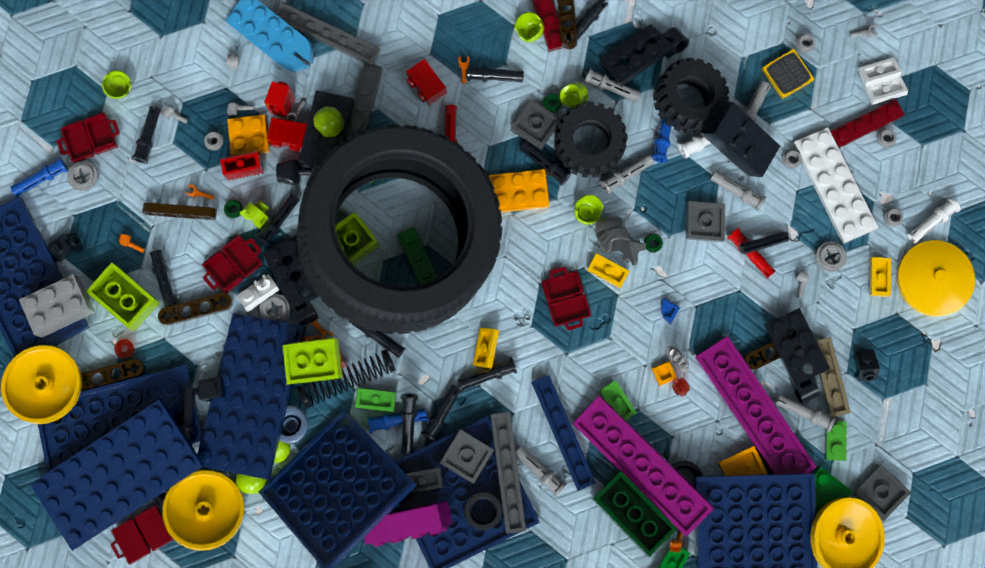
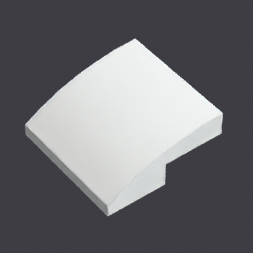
[859,57,908,105]

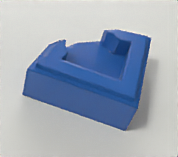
[661,298,680,324]

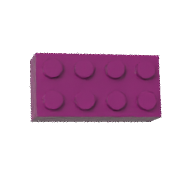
[364,500,453,547]

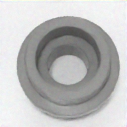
[796,34,815,53]
[226,51,239,70]
[877,129,897,148]
[204,132,223,151]
[782,150,802,169]
[884,208,903,227]

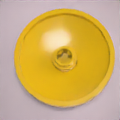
[896,240,975,316]
[1,345,82,424]
[163,470,244,550]
[811,497,885,568]

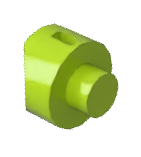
[560,82,589,108]
[240,200,269,229]

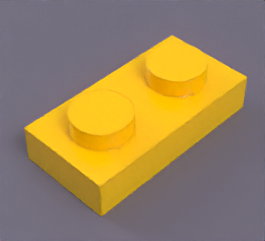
[587,253,630,289]
[870,257,891,297]
[473,328,499,368]

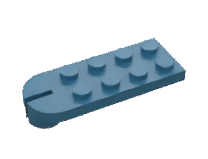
[225,0,314,72]

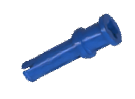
[651,118,672,163]
[10,157,69,197]
[367,408,427,433]

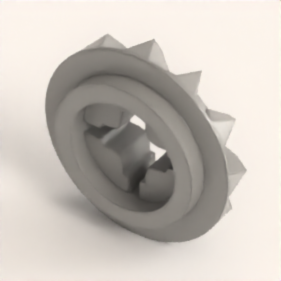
[67,161,99,192]
[815,242,847,272]
[259,294,291,322]
[665,346,690,373]

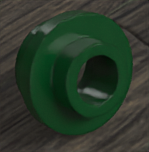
[543,94,562,112]
[224,199,243,219]
[644,234,663,253]

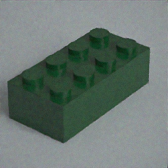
[591,471,678,557]

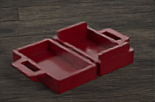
[56,112,120,164]
[202,235,263,294]
[541,267,591,331]
[110,505,174,565]

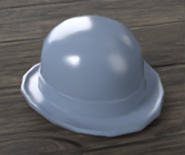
[280,405,308,443]

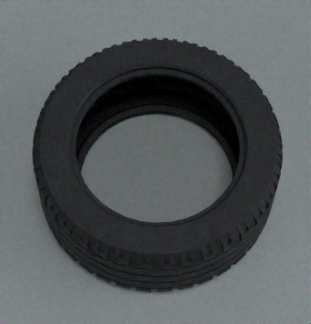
[297,125,502,334]

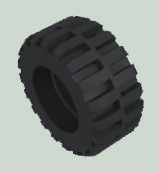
[653,58,729,134]
[554,102,628,178]

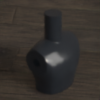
[276,160,313,185]

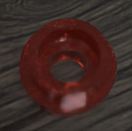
[114,339,134,359]
[672,378,690,397]

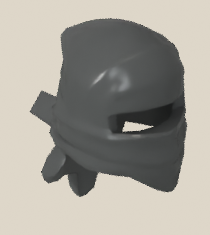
[595,216,646,265]

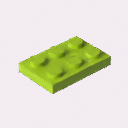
[283,338,342,384]

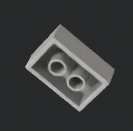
[19,274,95,338]

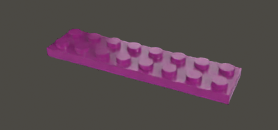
[695,336,817,474]
[573,395,715,537]

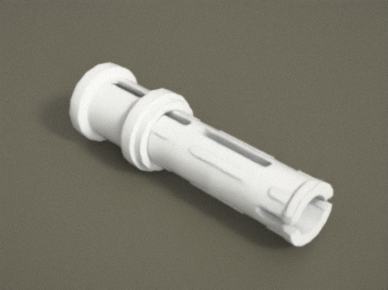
[678,135,710,159]
[907,197,961,244]

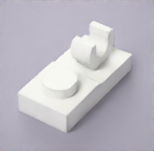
[237,274,279,312]

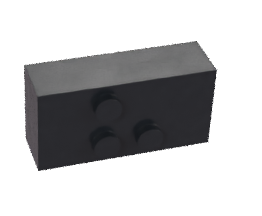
[298,90,354,170]
[700,101,780,177]

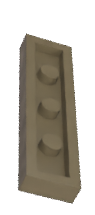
[816,337,851,417]

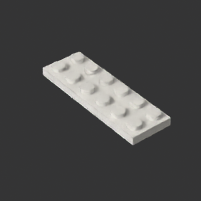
[793,127,878,244]

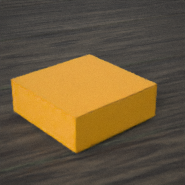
[651,361,677,386]

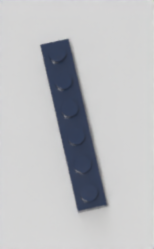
[531,375,596,491]

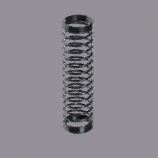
[297,349,396,409]

